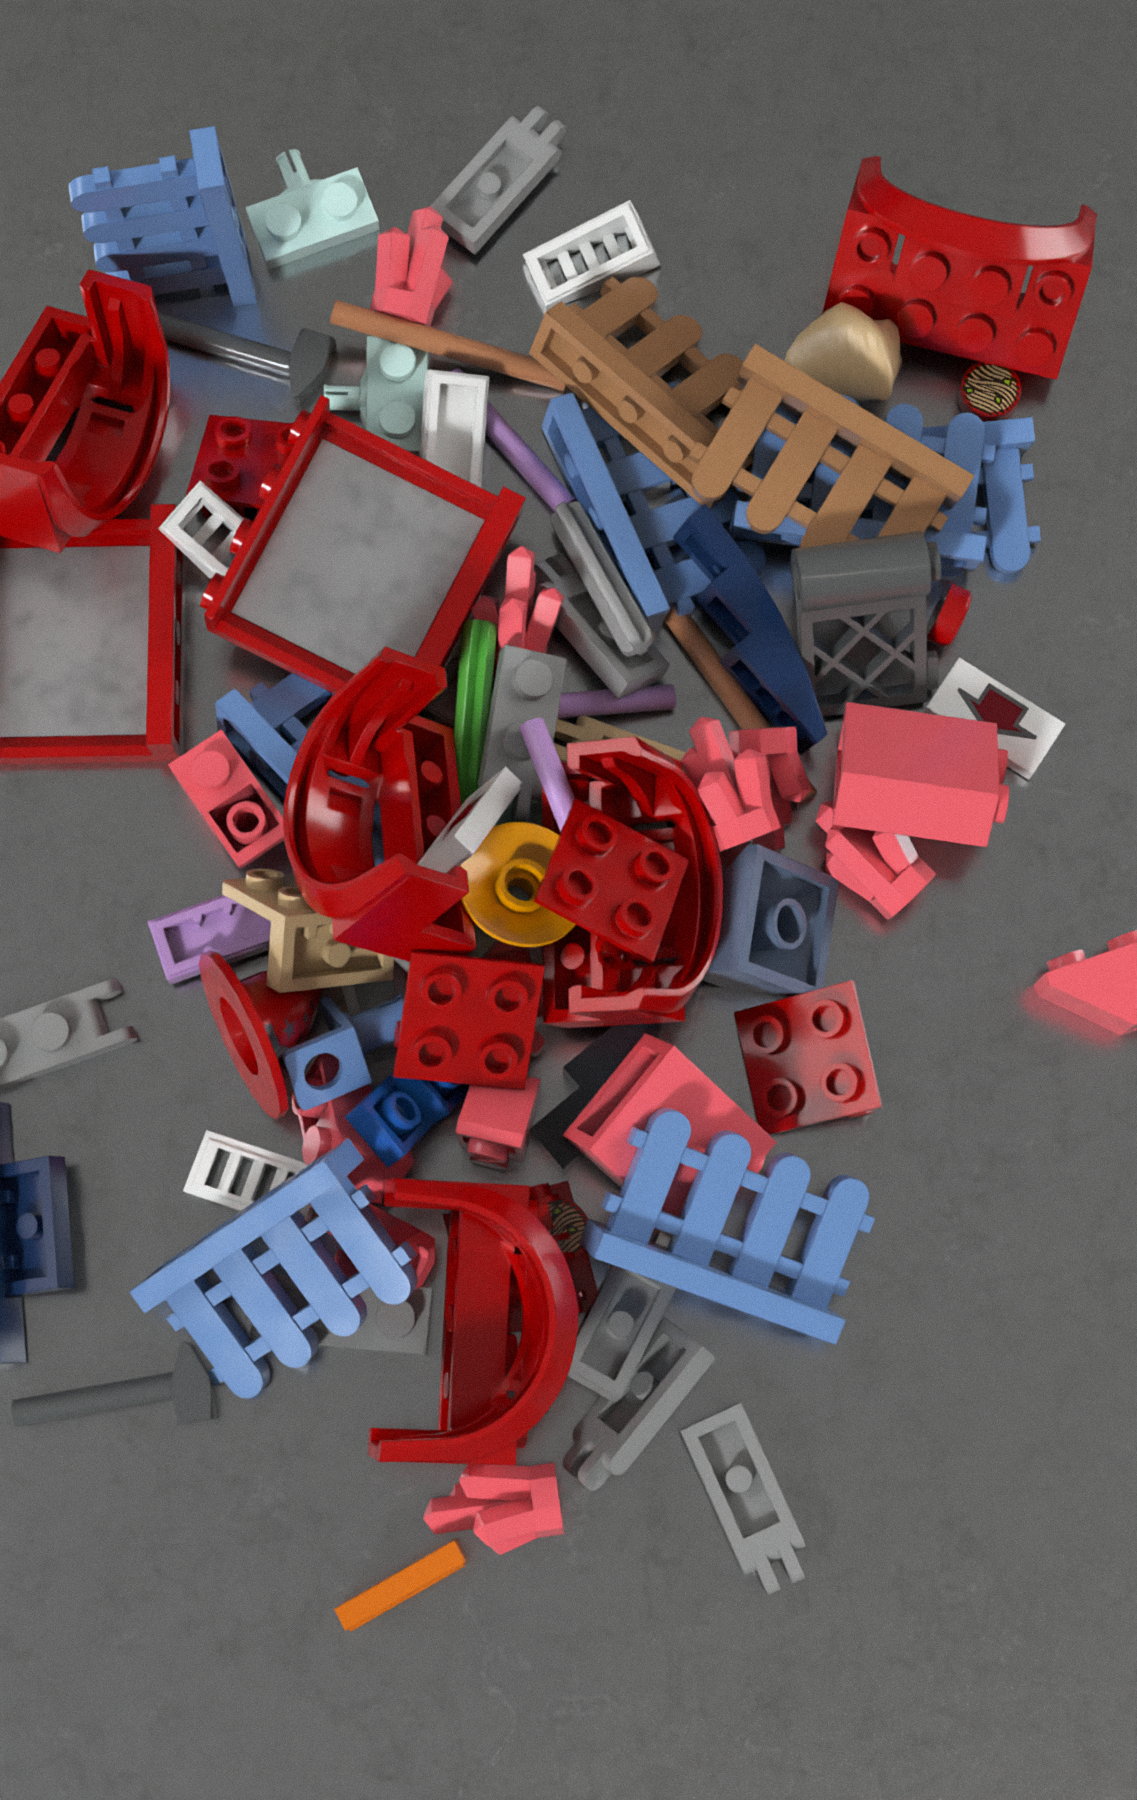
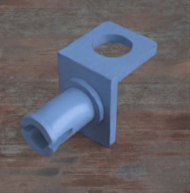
[282,994,404,1110]

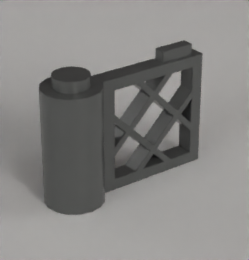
[791,531,941,717]

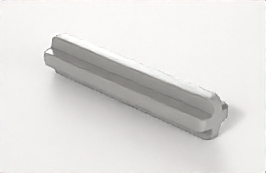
[550,501,655,657]

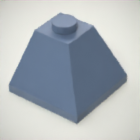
[702,844,839,998]

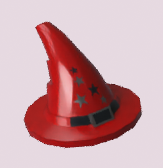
[199,950,323,1119]

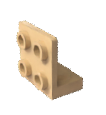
[222,869,394,993]

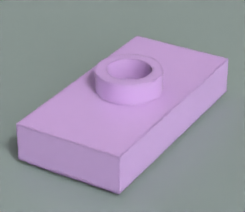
[147,895,271,984]

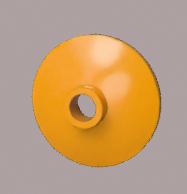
[459,822,576,947]

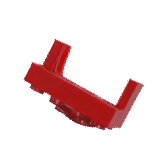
[822,156,1098,380]
[0,269,170,554]
[283,646,476,962]
[542,736,723,1028]
[367,1178,578,1465]

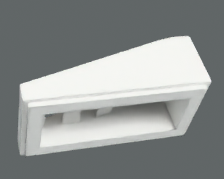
[523,200,661,310]
[158,481,244,579]
[183,1130,315,1223]

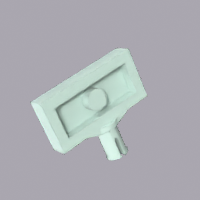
[245,149,380,270]
[324,336,427,456]

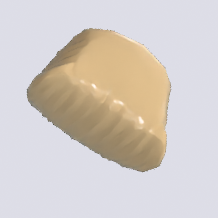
[785,302,902,402]

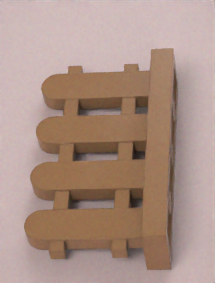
[529,277,755,510]
[688,344,974,548]

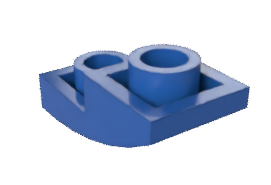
[345,1071,470,1168]

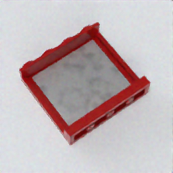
[200,395,526,716]
[0,504,185,765]

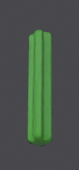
[453,619,497,805]

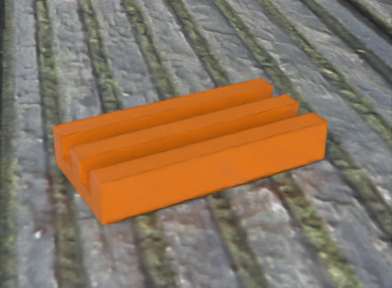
[334,1538,469,1632]

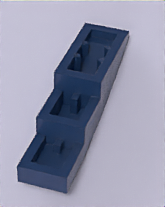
[673,504,828,755]

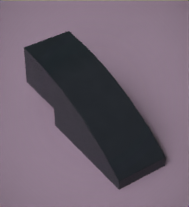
[529,1023,663,1176]

